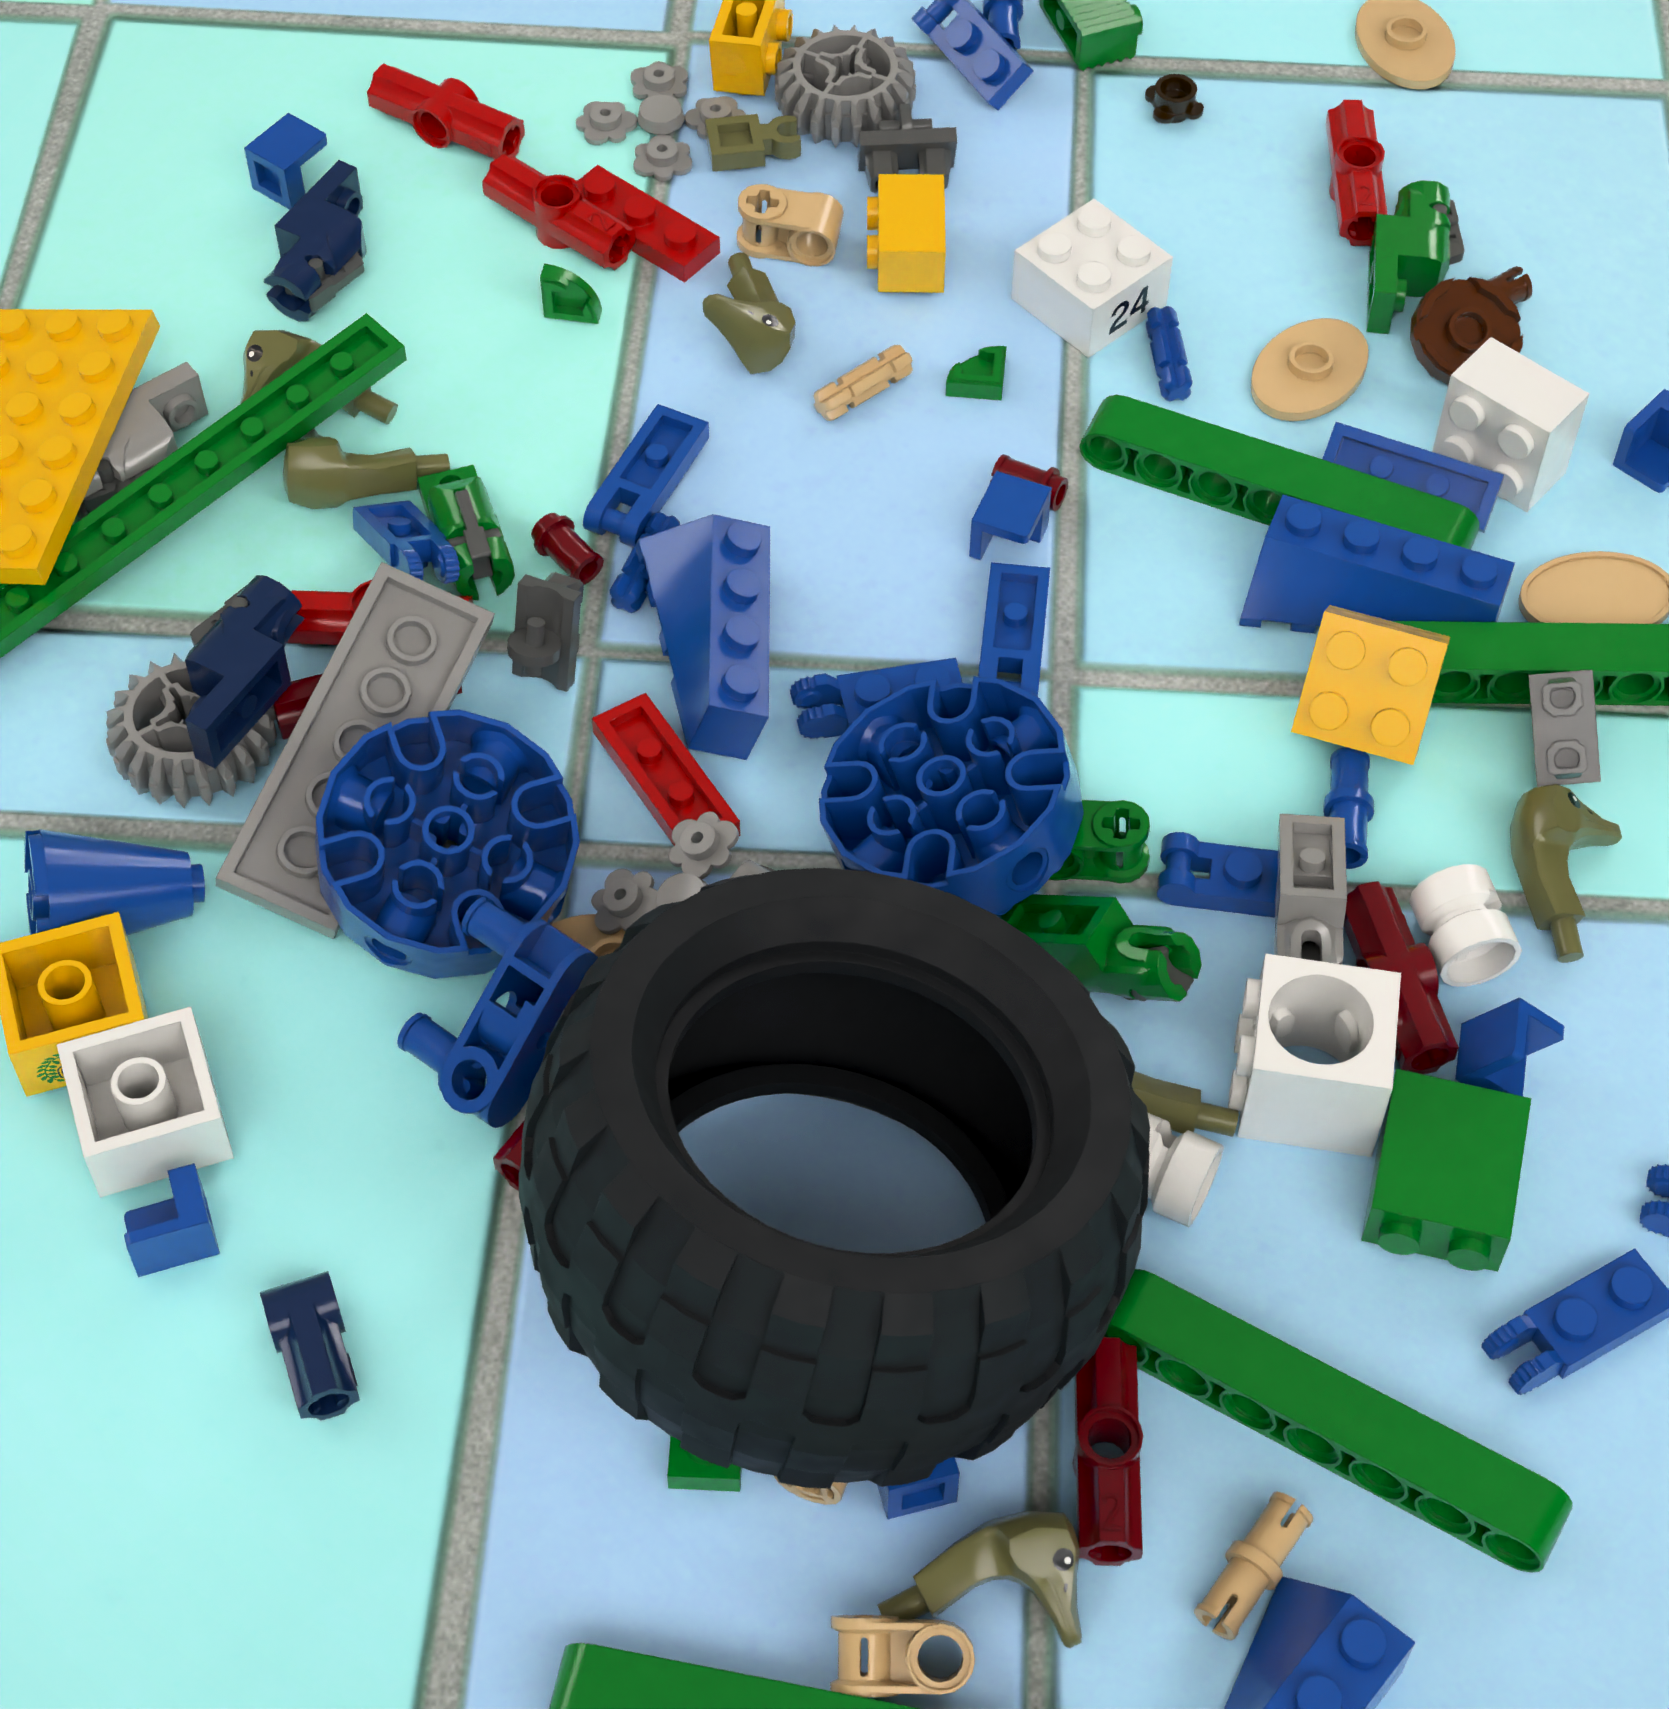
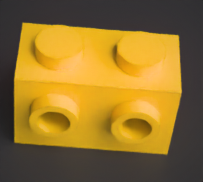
[709,0,793,96]
[867,174,946,293]

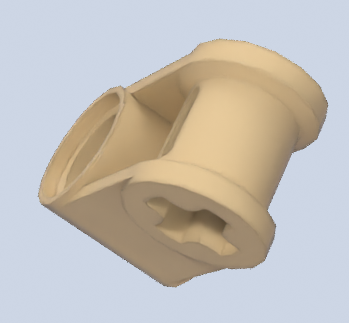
[737,184,844,266]
[830,1615,975,1697]

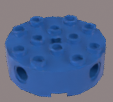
[819,676,1084,916]
[315,709,580,979]

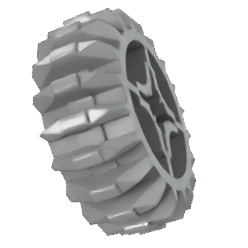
[775,25,916,148]
[106,653,277,808]

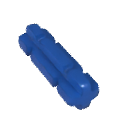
[1146,306,1193,401]
[610,512,680,613]

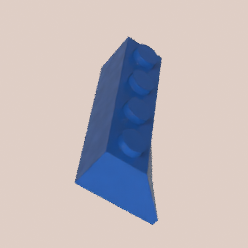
[1239,495,1515,634]
[635,514,770,760]
[1224,1576,1416,1709]

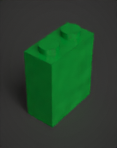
[1361,1069,1532,1272]

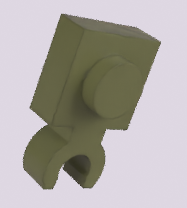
[705,114,801,172]

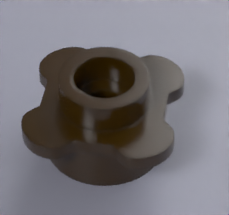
[1145,74,1204,124]

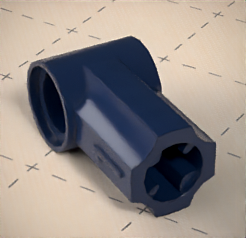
[260,1271,360,1421]

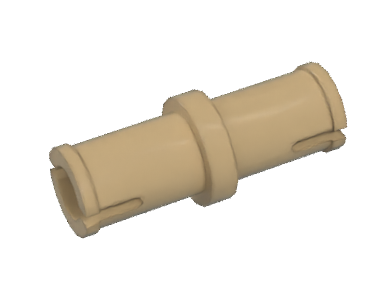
[1194,1492,1313,1640]

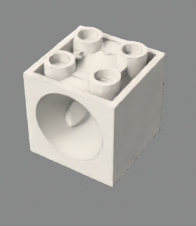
[1228,953,1401,1157]

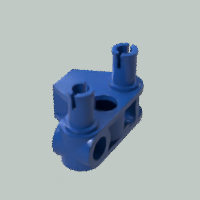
[397,897,598,1128]

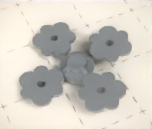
[576,61,746,181]
[591,812,739,934]

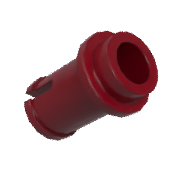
[990,454,1068,511]
[531,513,604,585]

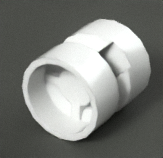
[1409,864,1522,987]
[1148,1113,1224,1227]

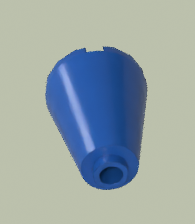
[24,829,205,935]

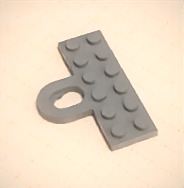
[216,562,495,939]

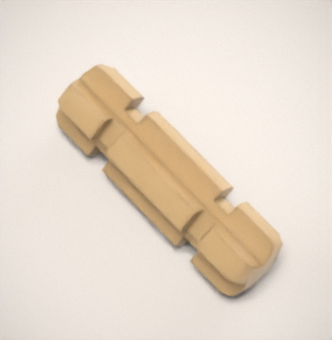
[814,345,913,421]

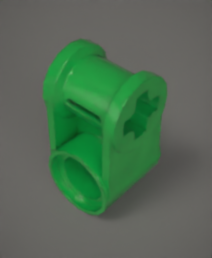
[1048,800,1150,884]

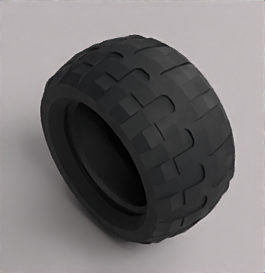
[519,868,1150,1489]

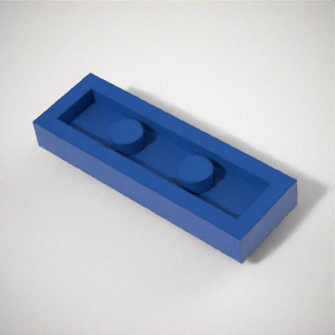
[1322,422,1504,533]

